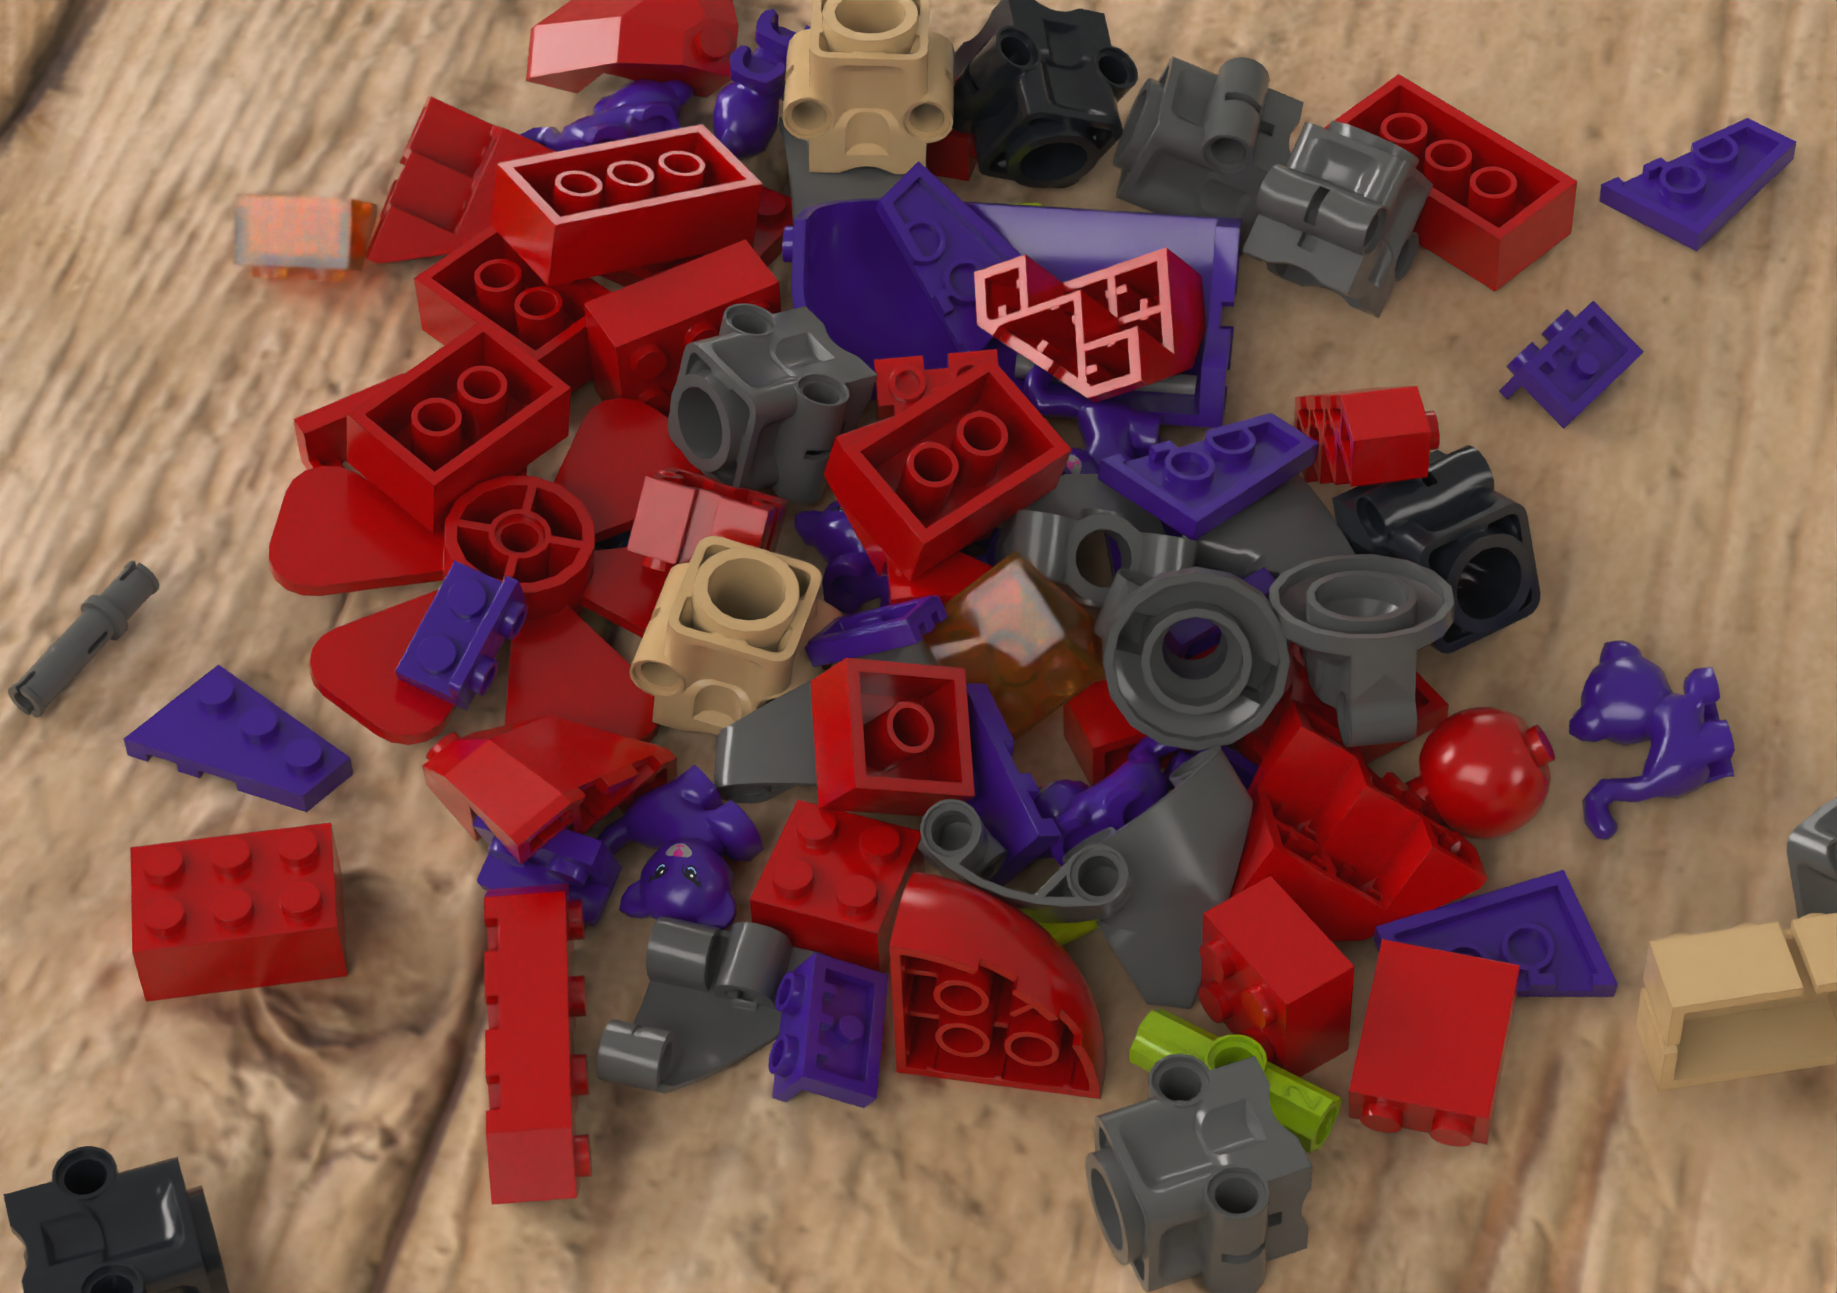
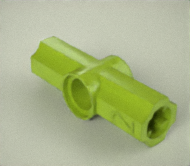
[1129,1008,1341,1154]

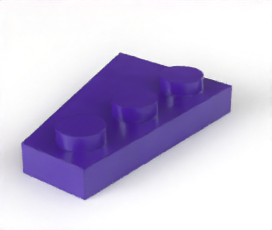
[1599,118,1796,251]
[876,161,1022,352]
[1097,413,1319,541]
[123,664,353,812]
[965,683,1062,887]
[1373,870,1618,997]

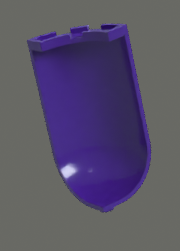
[782,198,1242,428]

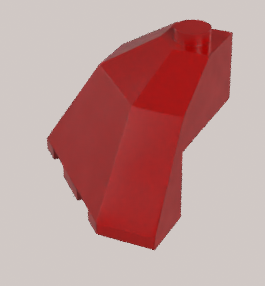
[526,0,738,98]
[365,96,557,264]
[974,247,1206,403]
[1229,699,1488,941]
[422,715,677,864]

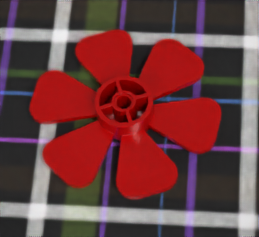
[269,398,705,745]

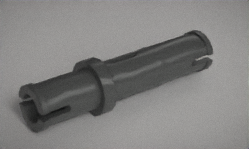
[8,561,160,718]

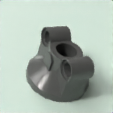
[995,474,1198,649]
[1269,554,1455,748]
[1093,567,1291,751]

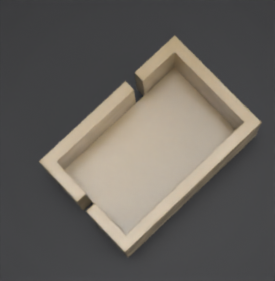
[1636,913,1837,1091]

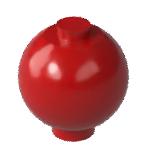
[1405,707,1555,839]

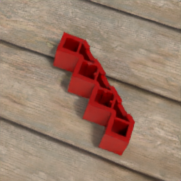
[1294,386,1440,487]
[484,883,592,1205]

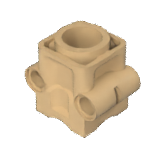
[782,0,955,175]
[629,536,843,735]

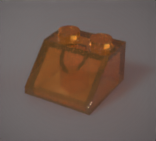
[234,194,377,282]
[922,551,1105,741]

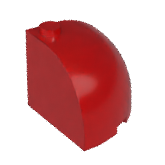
[889,872,1106,1099]

